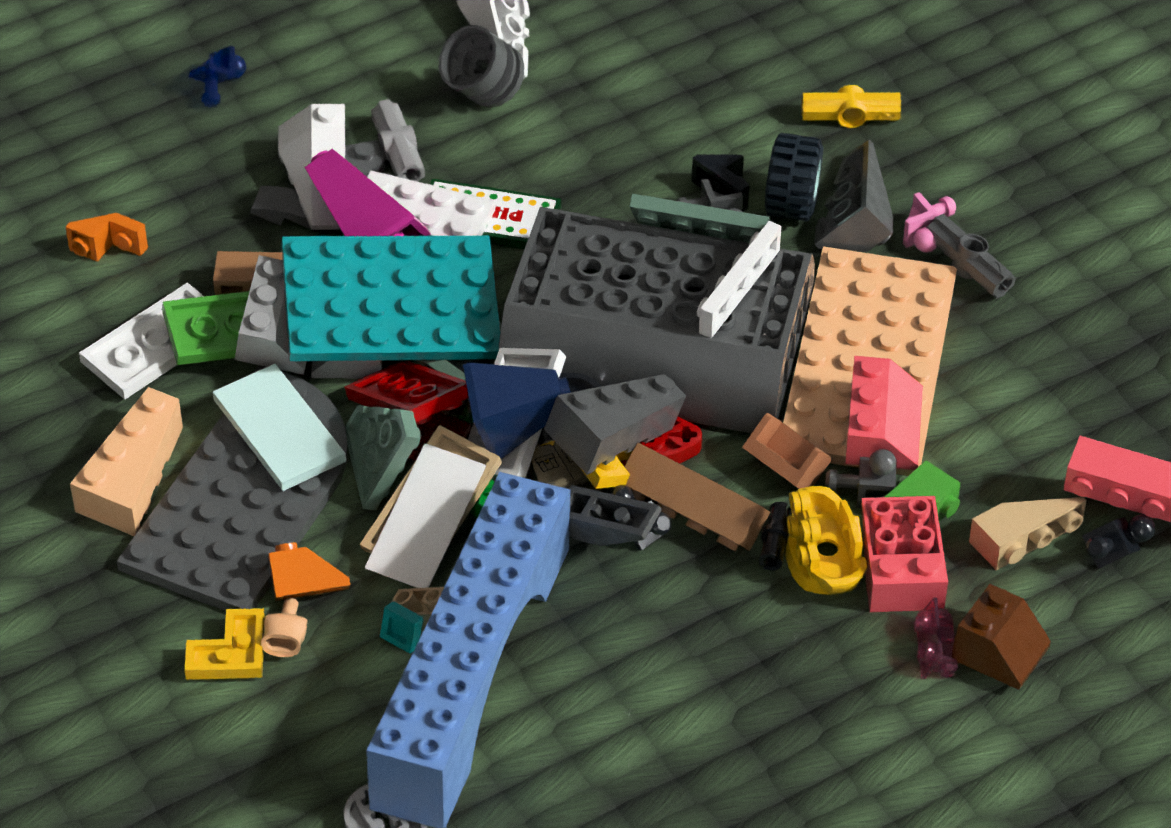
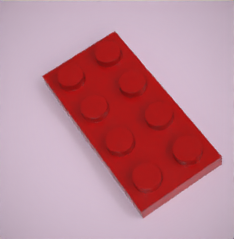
[344,360,469,425]

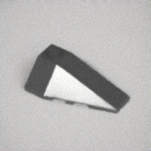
[814,139,893,252]

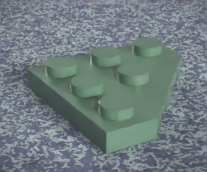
[345,405,420,511]

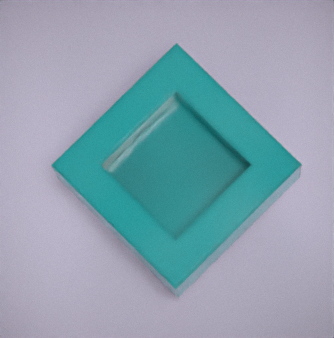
[380,601,424,654]

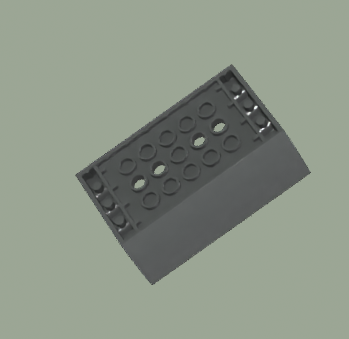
[499,207,814,433]

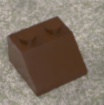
[950,584,1051,690]

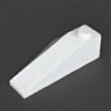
[457,0,529,79]
[278,104,345,230]

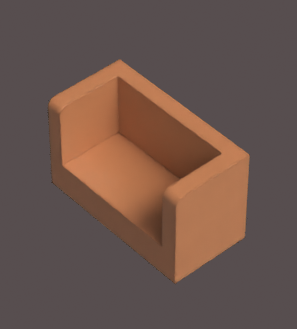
[742,413,833,489]

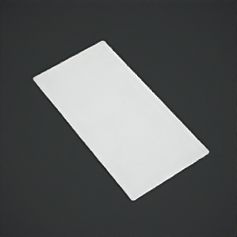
[365,444,486,588]

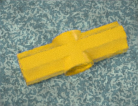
[802,85,901,128]

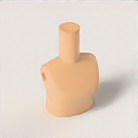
[261,598,307,657]

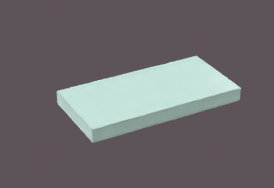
[213,364,346,491]

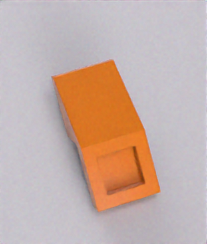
[65,213,148,262]

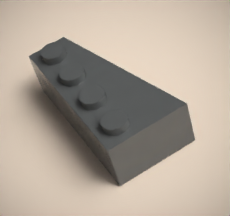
[544,374,686,475]

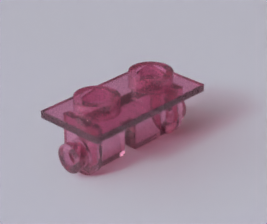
[914,598,958,680]

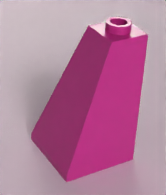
[304,148,431,236]

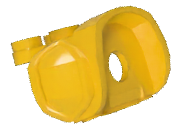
[786,486,867,595]

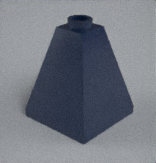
[463,363,571,459]

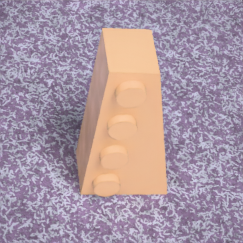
[70,387,183,536]

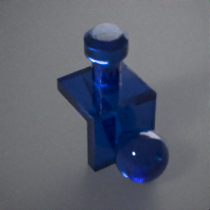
[189,46,247,107]

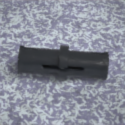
[759,502,792,571]

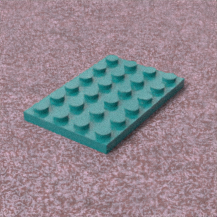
[281,236,501,361]

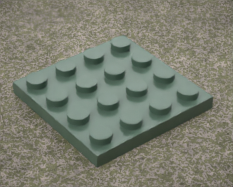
[629,194,770,243]

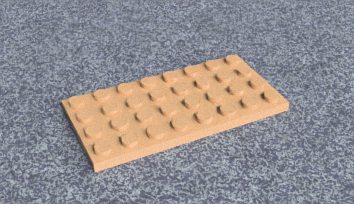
[783,246,957,476]

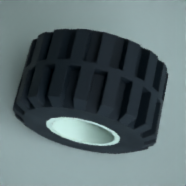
[765,133,823,221]

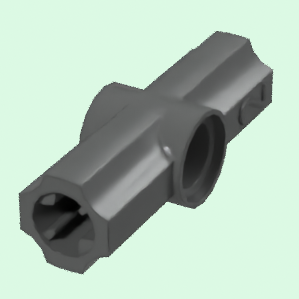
[927,214,1016,299]

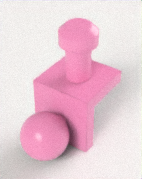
[903,192,956,253]

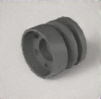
[438,25,525,108]

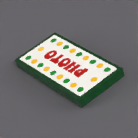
[430,179,561,249]

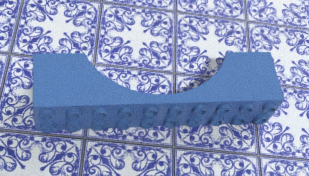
[366,472,570,828]

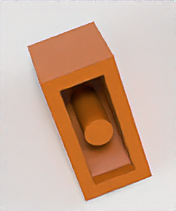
[268,543,351,601]

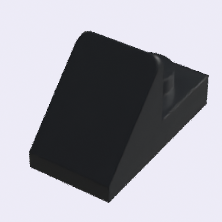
[691,154,750,212]

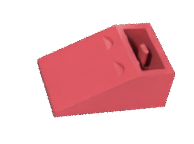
[861,496,948,612]

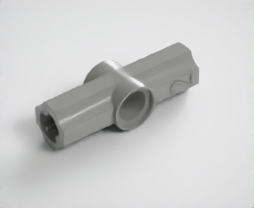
[371,99,425,182]

